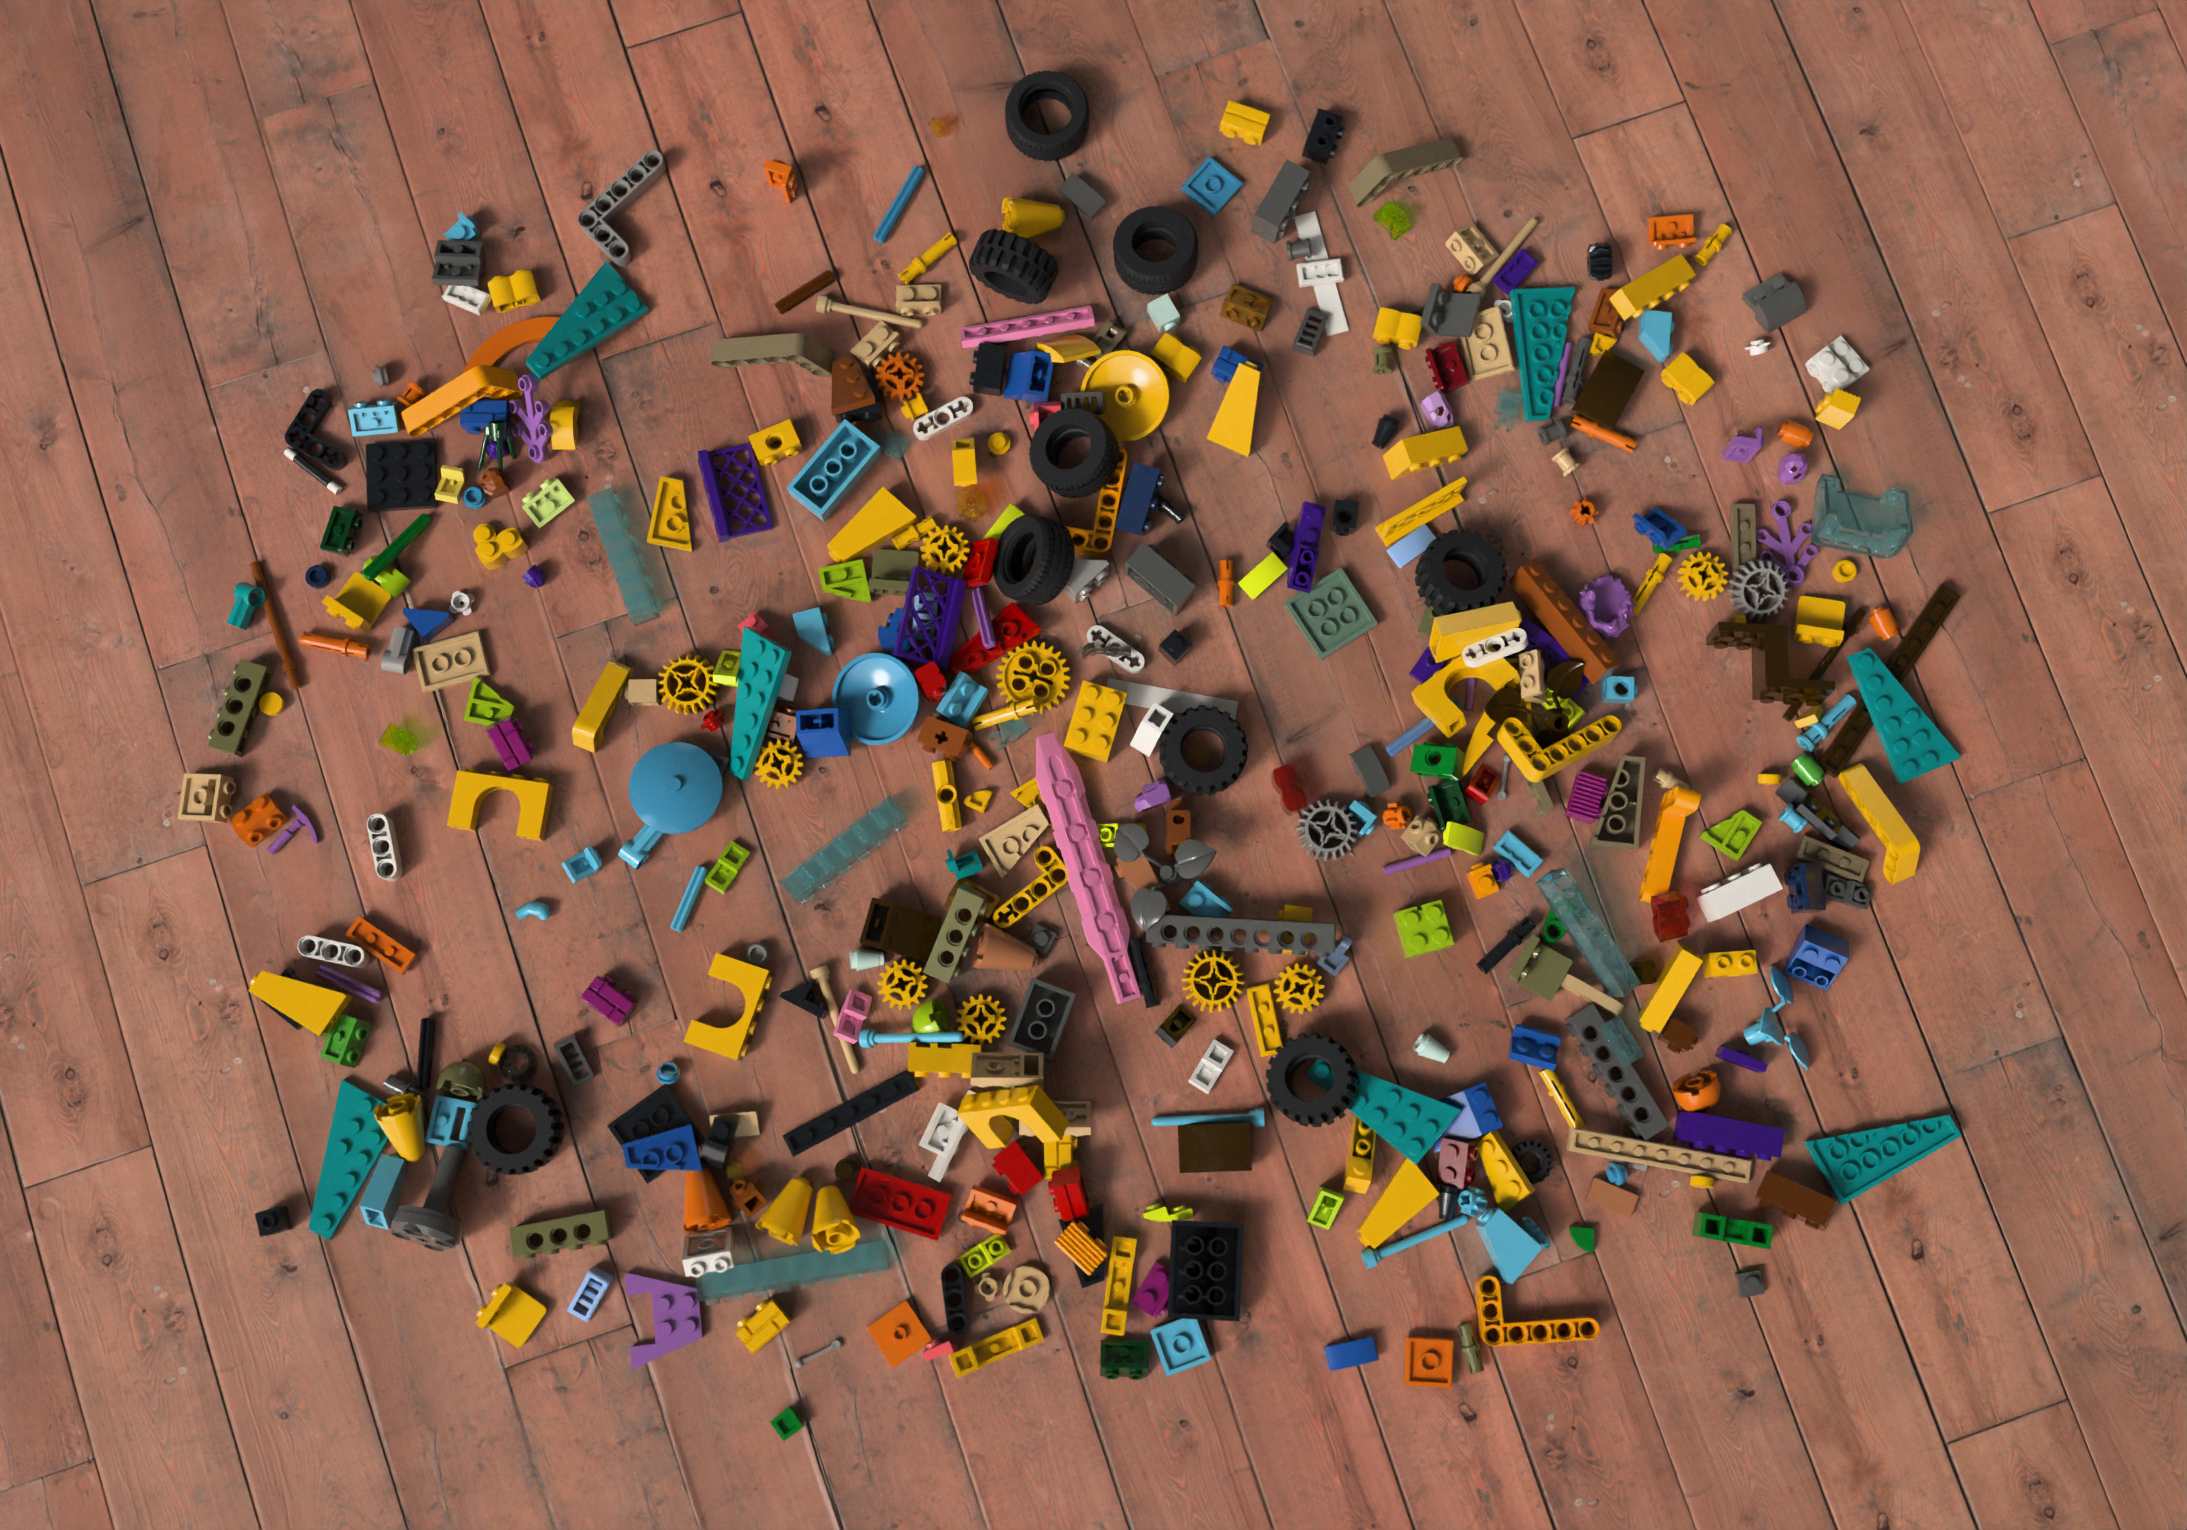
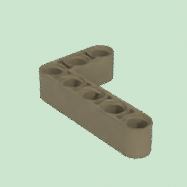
[1347,138,1463,207]
[711,333,833,377]

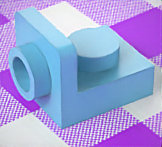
[444,212,480,241]

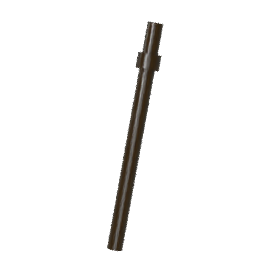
[1782,608,1866,722]

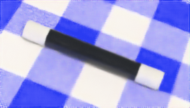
[284,447,342,495]

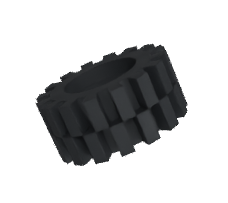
[1510,1141,1553,1184]

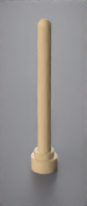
[1466,217,1537,300]
[816,294,923,329]
[809,965,860,1074]

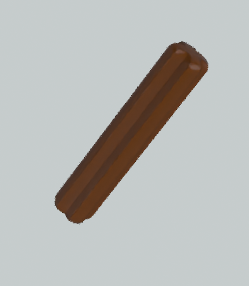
[775,270,835,314]

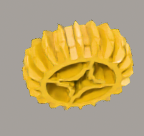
[657,653,720,716]
[1181,949,1245,1013]

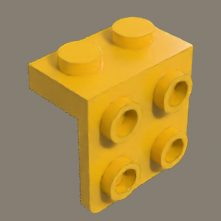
[322,572,392,633]
[1793,596,1846,647]
[475,1281,547,1348]

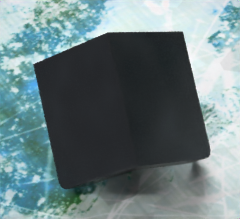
[1266,521,1293,561]

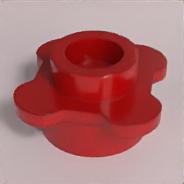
[701,709,724,732]

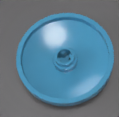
[832,653,922,745]
[629,742,723,835]

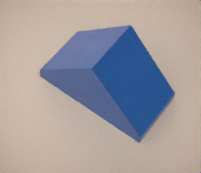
[403,608,455,642]

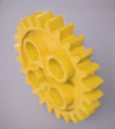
[996,641,1070,715]

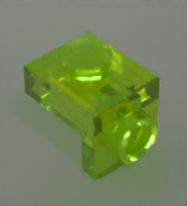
[1373,201,1410,241]
[378,723,418,757]

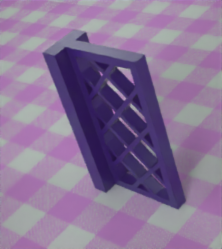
[697,443,773,543]
[893,566,967,670]
[1497,616,1589,702]

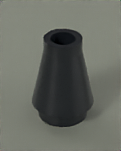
[1371,414,1400,450]
[1438,1184,1461,1220]

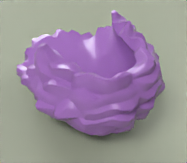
[1575,575,1636,639]

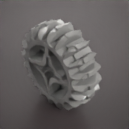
[1727,559,1790,621]
[1295,799,1358,862]

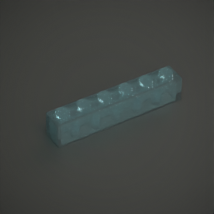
[586,488,662,626]
[779,795,908,905]
[1535,868,1641,997]

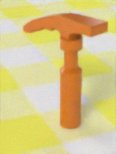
[964,721,995,771]

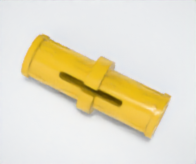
[1694,224,1732,266]
[891,516,937,550]

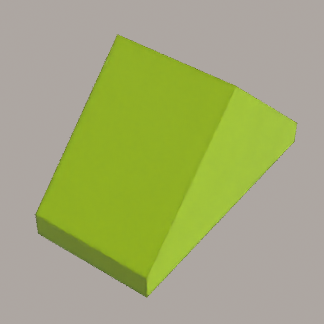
[1307,1187,1345,1230]

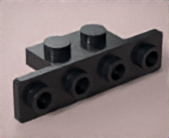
[1775,778,1860,852]

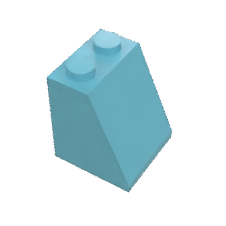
[1476,1208,1543,1284]

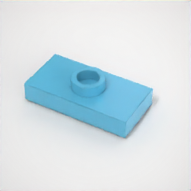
[1493,830,1544,878]

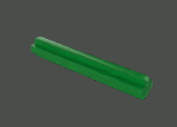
[362,513,432,581]

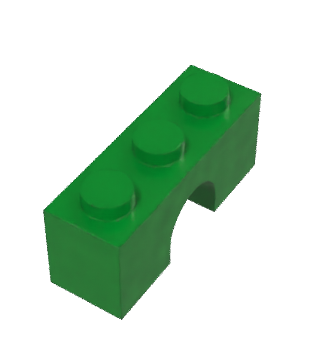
[1692,1212,1773,1249]

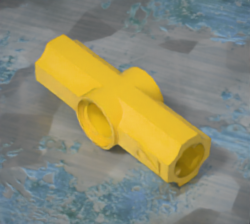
[932,760,963,832]

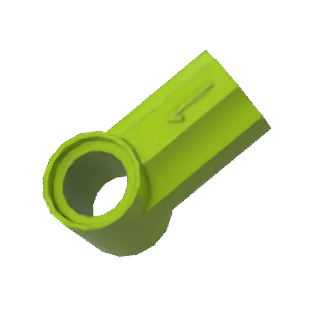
[362,555,411,599]

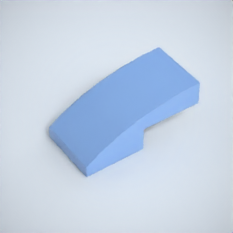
[1387,524,1436,569]

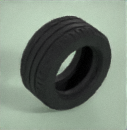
[1005,70,1089,161]
[993,514,1075,606]

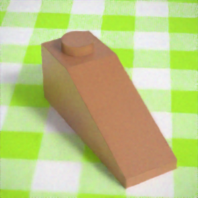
[1114,854,1172,914]

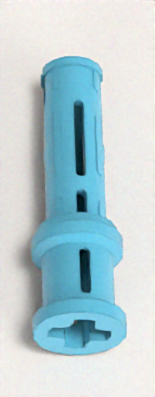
[1796,694,1857,752]

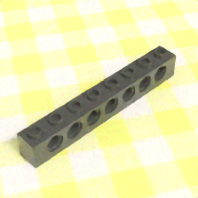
[1146,914,1336,957]

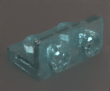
[1599,1015,1644,1067]

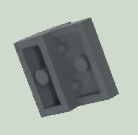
[432,240,485,286]
[1742,273,1806,333]

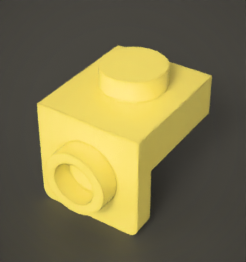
[435,465,466,504]

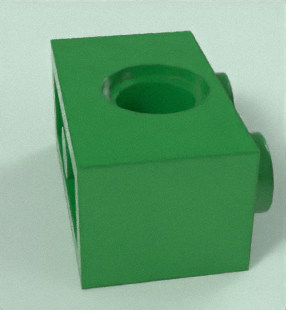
[1410,742,1466,780]

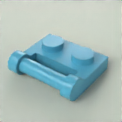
[425,1095,479,1150]

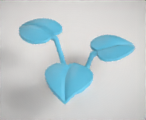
[1743,966,1809,1071]

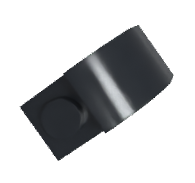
[700,1117,739,1170]

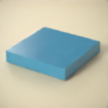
[1181,156,1243,217]

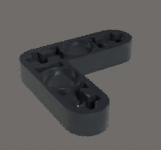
[285,389,347,471]

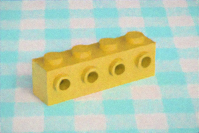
[1609,254,1696,321]

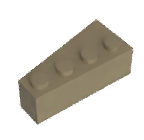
[1589,755,1646,852]

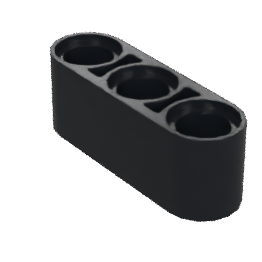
[941,1263,969,1335]

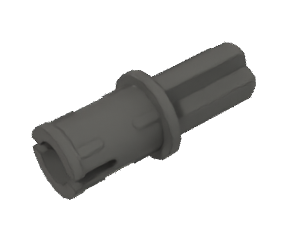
[383,1074,430,1108]

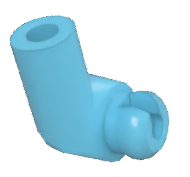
[515,901,551,921]

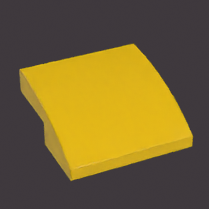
[1037,334,1101,363]

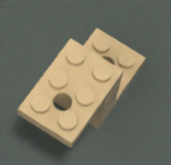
[971,1052,1091,1136]

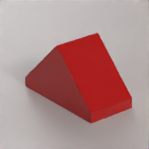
[1464,764,1501,806]

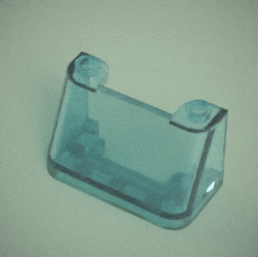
[1810,474,1913,559]

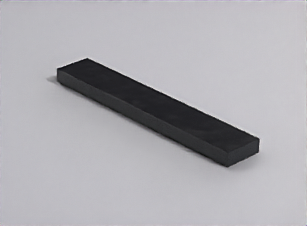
[783,1069,919,1157]

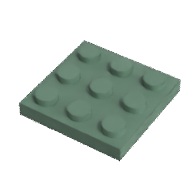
[1283,568,1378,661]

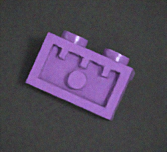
[1721,427,1765,463]

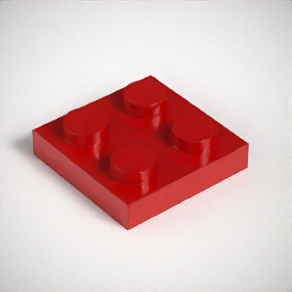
[962,538,998,589]

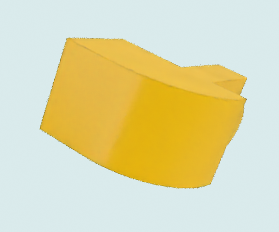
[550,400,580,450]

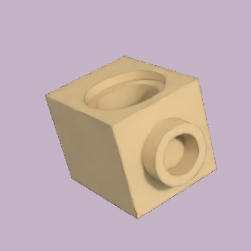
[625,679,660,706]

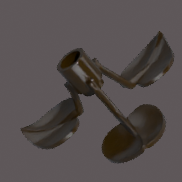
[1485,661,1584,760]

